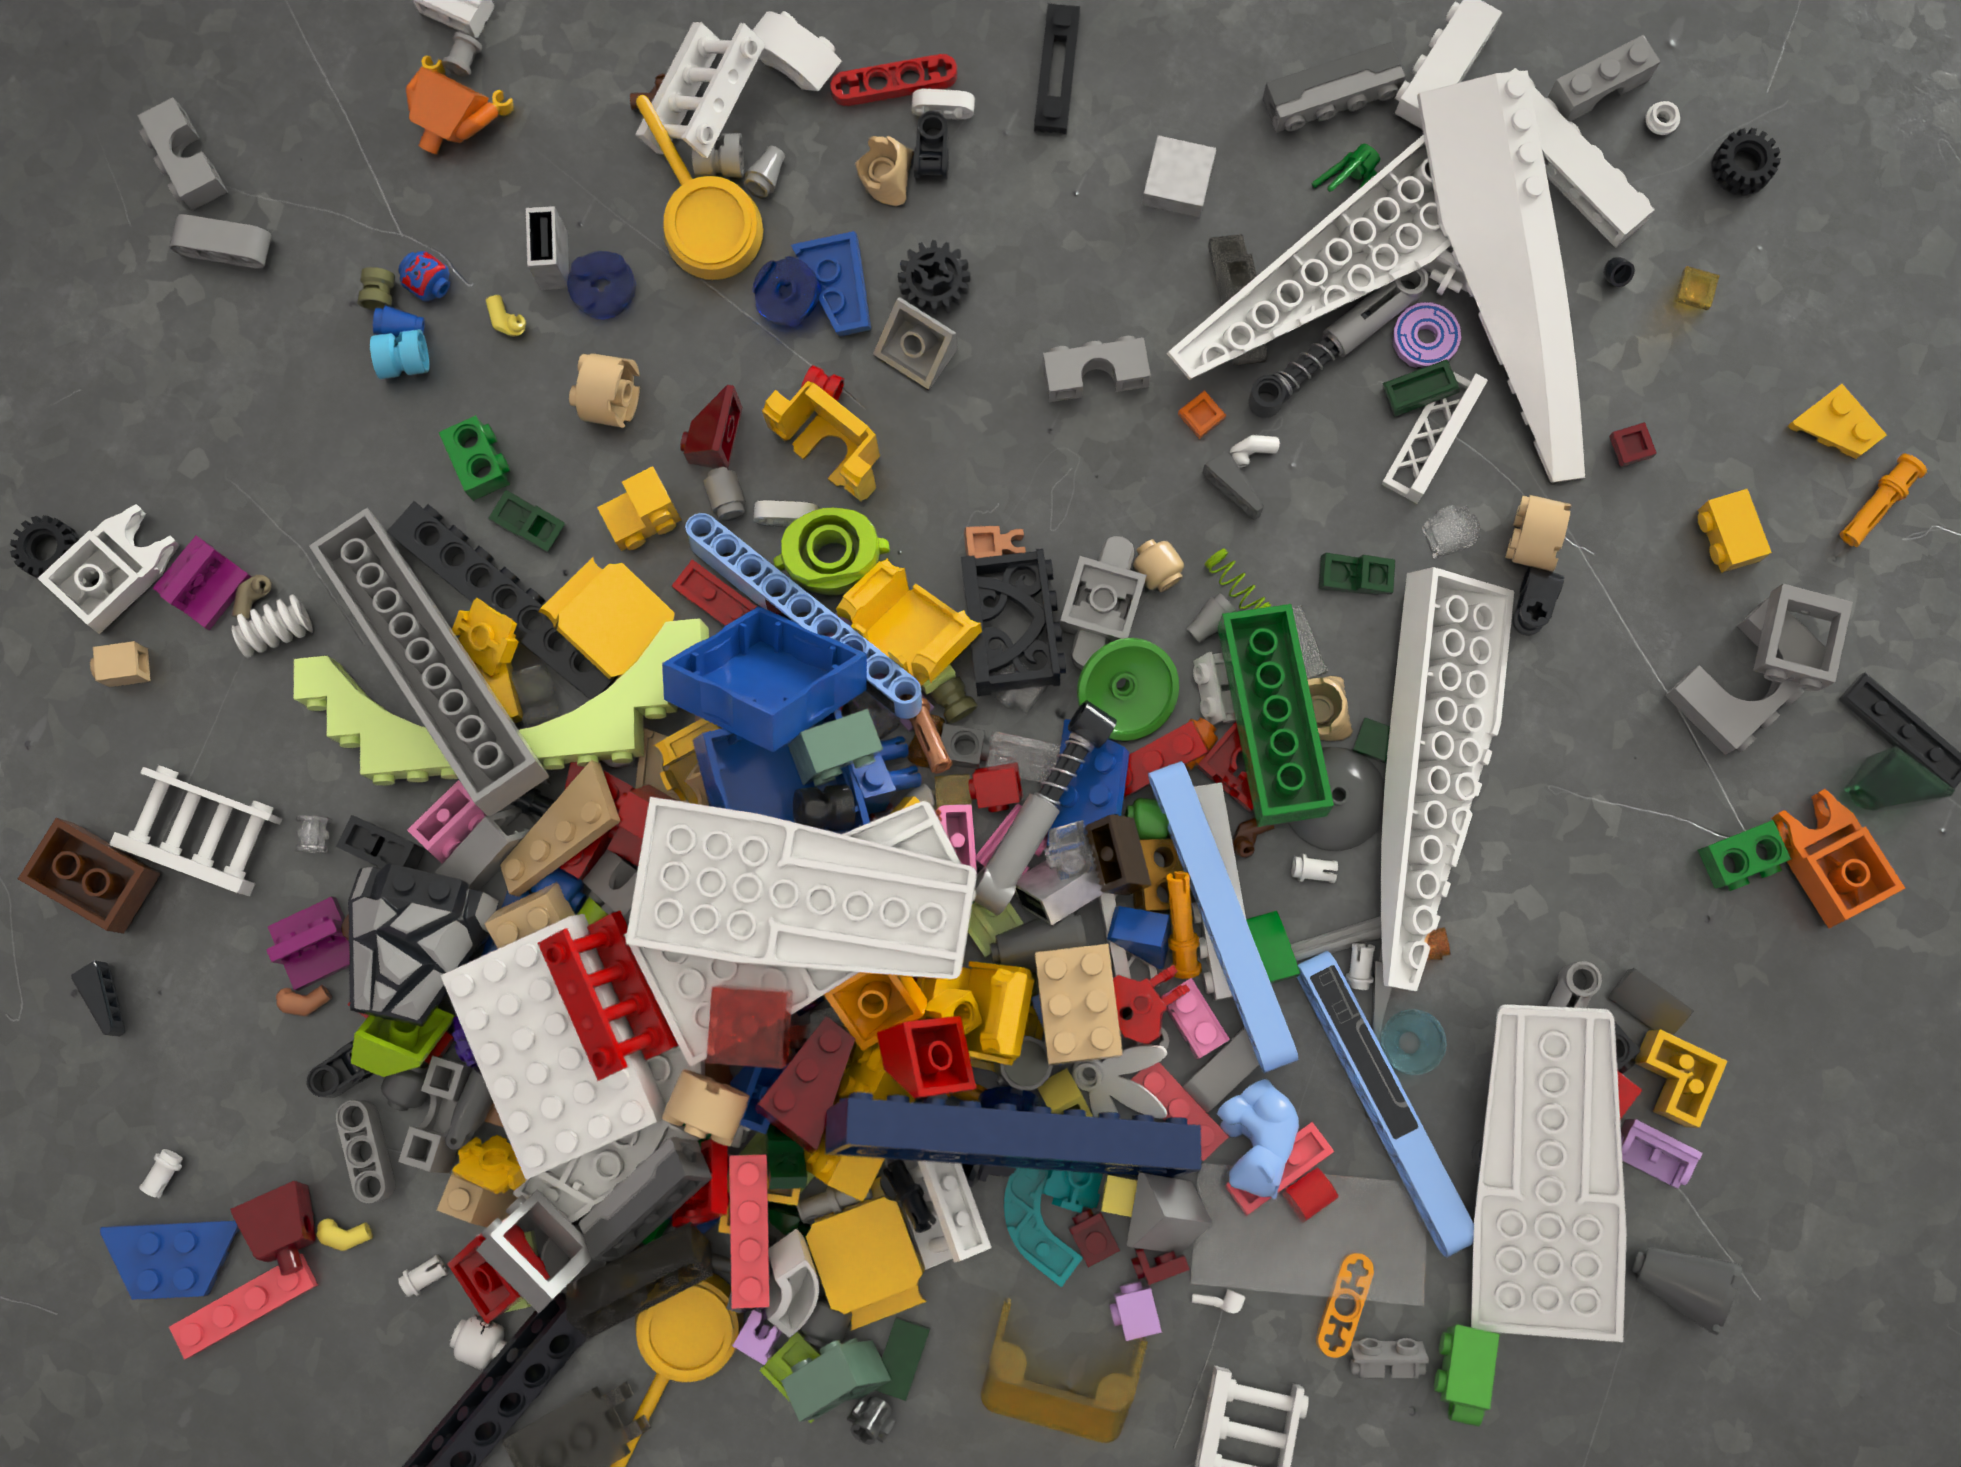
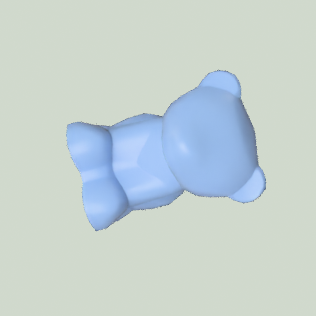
[1217,1079,1299,1199]

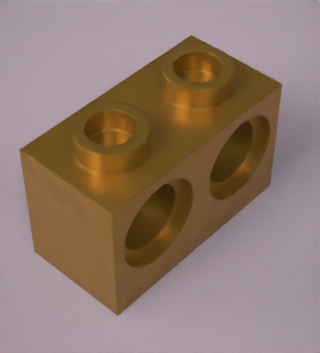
[1133,839,1183,914]

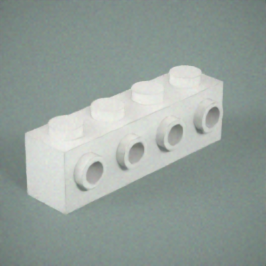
[1395,0,1502,129]

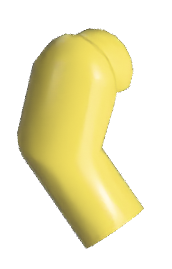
[485,295,526,337]
[316,1218,373,1251]

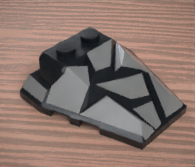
[348,864,499,1027]

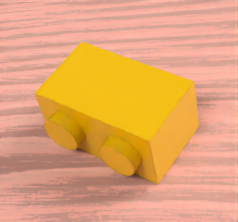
[1698,489,1772,573]

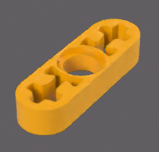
[1316,1253,1374,1358]

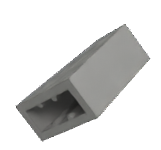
[435,807,537,891]

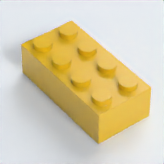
[804,1043,915,1202]

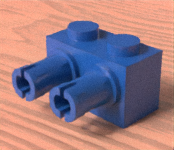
[852,736,922,814]

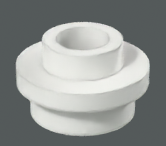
[1645,101,1680,135]

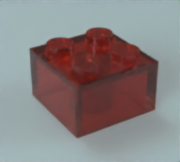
[706,984,793,1068]

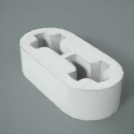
[911,89,975,120]
[753,500,819,526]

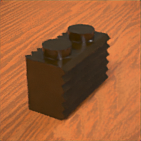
[1084,814,1152,895]

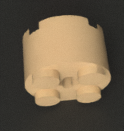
[569,354,640,428]
[1505,495,1571,572]
[661,1069,750,1146]

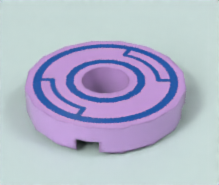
[1392,302,1461,368]

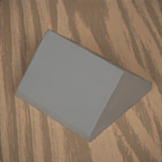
[873,297,957,389]
[1127,1172,1213,1254]

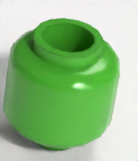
[1125,798,1170,840]

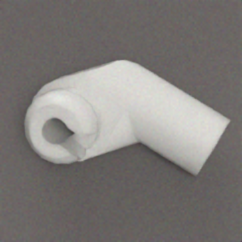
[1230,435,1279,468]

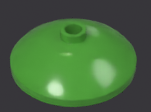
[1077,638,1179,741]

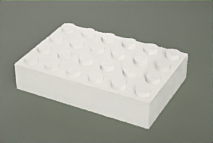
[441,914,666,1180]

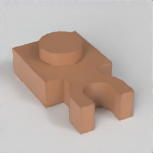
[964,526,1026,558]

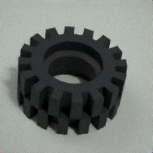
[1712,128,1781,196]
[10,515,80,579]

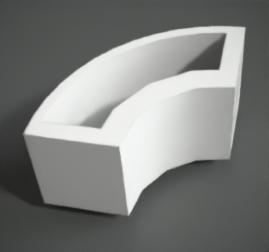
[752,11,842,91]
[765,1229,819,1338]

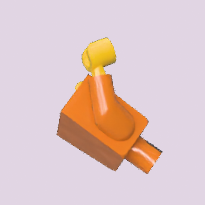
[406,56,513,155]

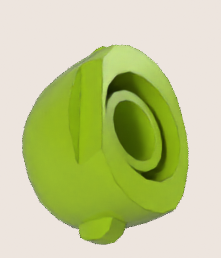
[773,507,890,595]

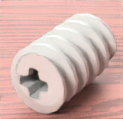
[232,594,313,658]

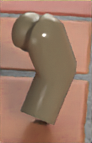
[232,575,271,620]

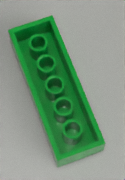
[1218,604,1334,827]

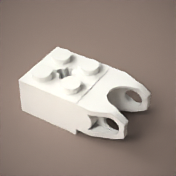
[38,504,180,634]

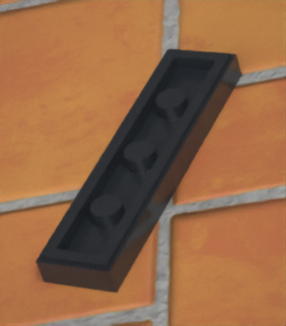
[1839,672,1961,792]

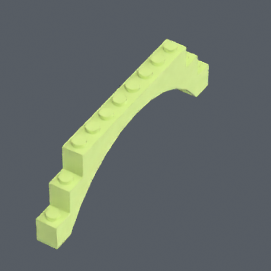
[294,618,709,786]

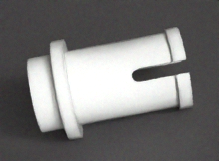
[1291,854,1338,883]
[1345,943,1375,990]
[139,1149,182,1198]
[398,1254,448,1297]

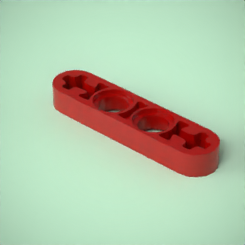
[831,54,957,106]

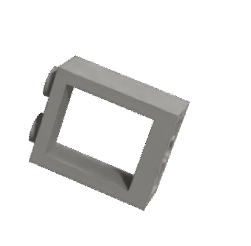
[1753,584,1853,691]
[476,1190,592,1313]

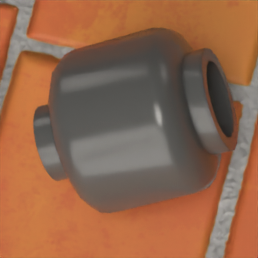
[381,1061,429,1111]
[800,1293,852,1347]

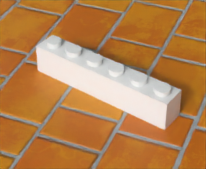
[1511,68,1654,248]
[1190,782,1247,1001]

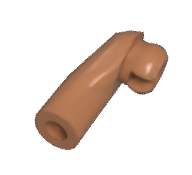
[276,985,332,1016]

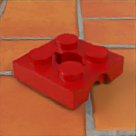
[1197,722,1253,812]
[672,1139,730,1229]

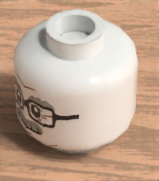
[450,1315,508,1370]

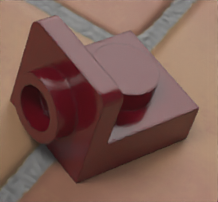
[1068,1208,1120,1267]
[1131,1248,1190,1285]

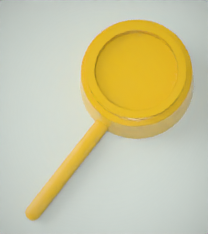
[636,95,763,280]
[610,1268,744,1467]

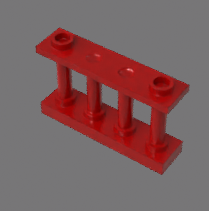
[538,910,678,1081]

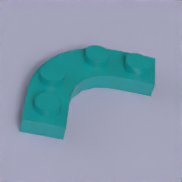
[1004,1168,1083,1287]

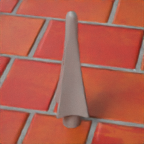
[1372,948,1392,1042]

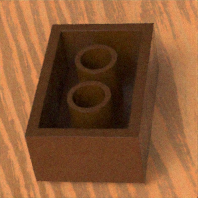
[18,818,161,934]

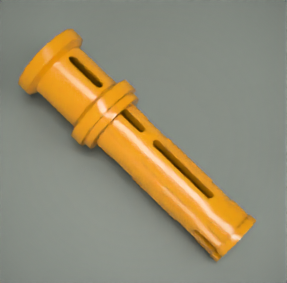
[1840,454,1927,547]
[1167,871,1202,979]

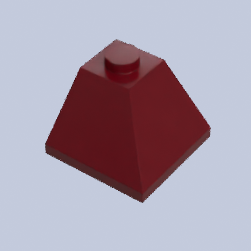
[680,384,743,469]

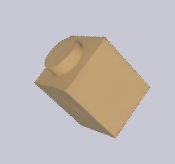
[90,641,150,687]

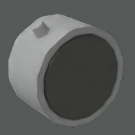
[994,1035,1053,1091]

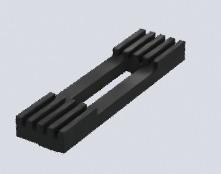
[1034,3,1080,134]

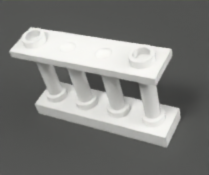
[635,22,765,158]
[109,765,282,896]
[884,1159,991,1270]
[1195,1366,1309,1467]

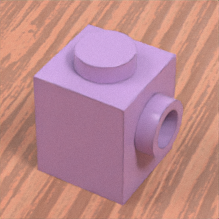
[1109,1281,1162,1341]

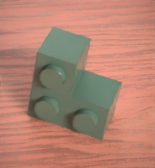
[788,709,883,787]
[781,1338,891,1422]

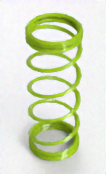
[1204,548,1272,609]

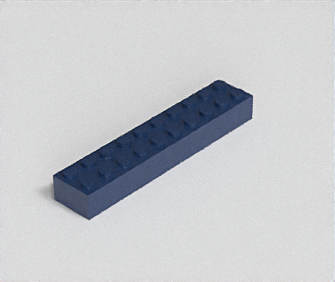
[825,1092,1201,1178]

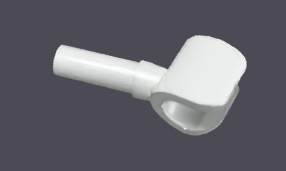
[1192,1289,1245,1313]

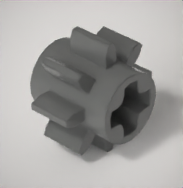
[847,1397,896,1444]

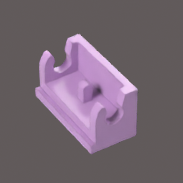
[1621,1119,1703,1188]
[733,1307,782,1365]

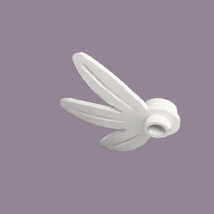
[1072,1044,1167,1119]

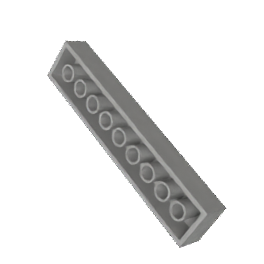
[309,508,550,818]

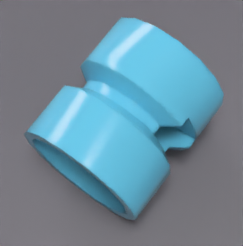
[370,329,429,379]

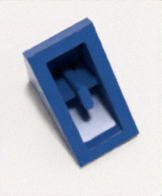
[1107,906,1171,969]
[730,1052,789,1134]

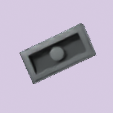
[1608,968,1694,1035]

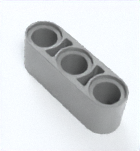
[169,214,272,268]
[1182,1027,1259,1113]
[336,1100,395,1204]

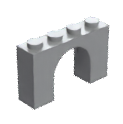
[1665,597,1826,755]

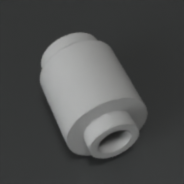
[703,467,745,520]

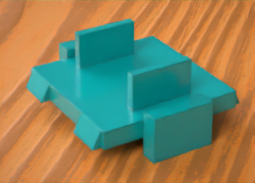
[1042,1170,1103,1213]

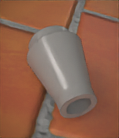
[744,146,785,197]
[1186,593,1237,643]

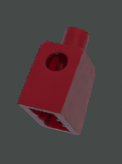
[230,1181,316,1276]

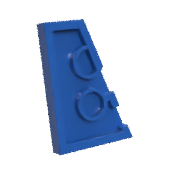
[791,231,871,337]

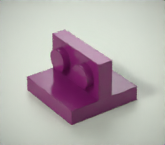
[152,535,252,631]
[266,896,350,991]

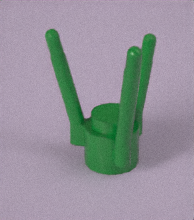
[1312,144,1380,192]

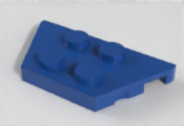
[1047,719,1130,850]
[100,1220,240,1300]

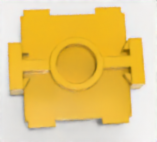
[452,597,519,676]
[452,1135,527,1194]

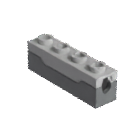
[1263,42,1405,133]
[579,1137,712,1262]

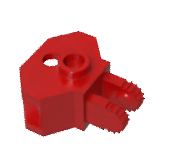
[1113,965,1190,1044]

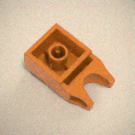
[1771,789,1906,929]

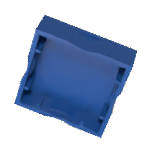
[662,606,867,752]
[692,708,870,834]

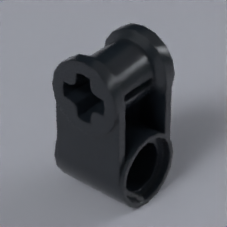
[914,111,949,179]
[1512,566,1564,636]
[307,1040,374,1098]

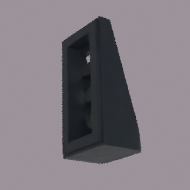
[71,961,125,1037]

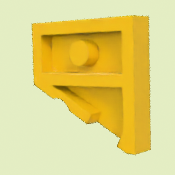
[1788,384,1887,459]

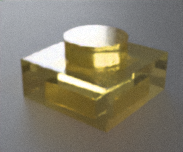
[1675,266,1720,311]
[934,774,972,809]

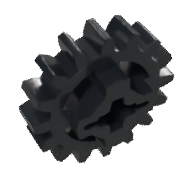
[898,240,971,315]

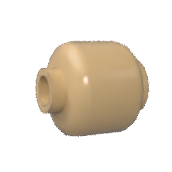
[1133,539,1184,592]

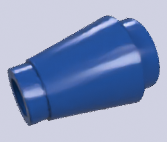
[373,305,425,338]

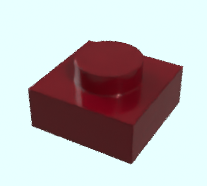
[1609,422,1657,467]

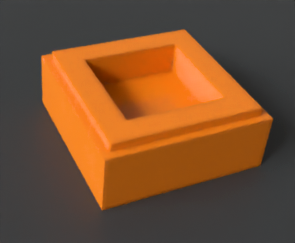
[1178,390,1226,439]

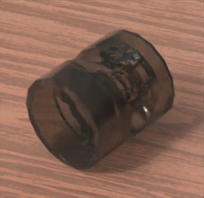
[793,784,855,832]

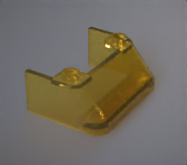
[980,1297,1148,1443]

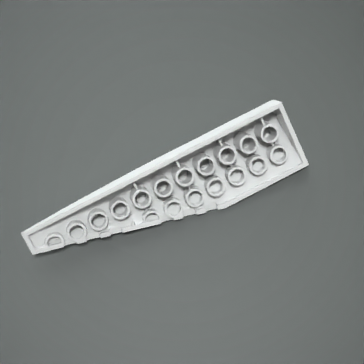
[1417,70,1585,483]
[1167,134,1451,380]
[1381,567,1514,991]

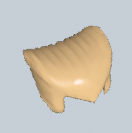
[855,136,914,207]
[1308,676,1353,741]

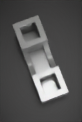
[1547,35,1660,121]
[137,97,228,211]
[1043,336,1151,402]
[582,849,638,926]
[398,1056,472,1173]

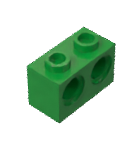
[439,415,511,501]
[1697,820,1791,891]

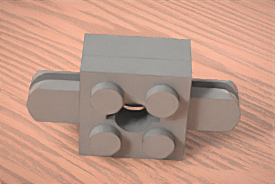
[1060,536,1147,670]

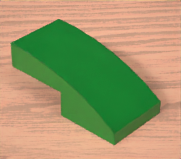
[1246,911,1300,984]

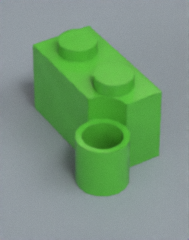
[1434,1324,1500,1427]

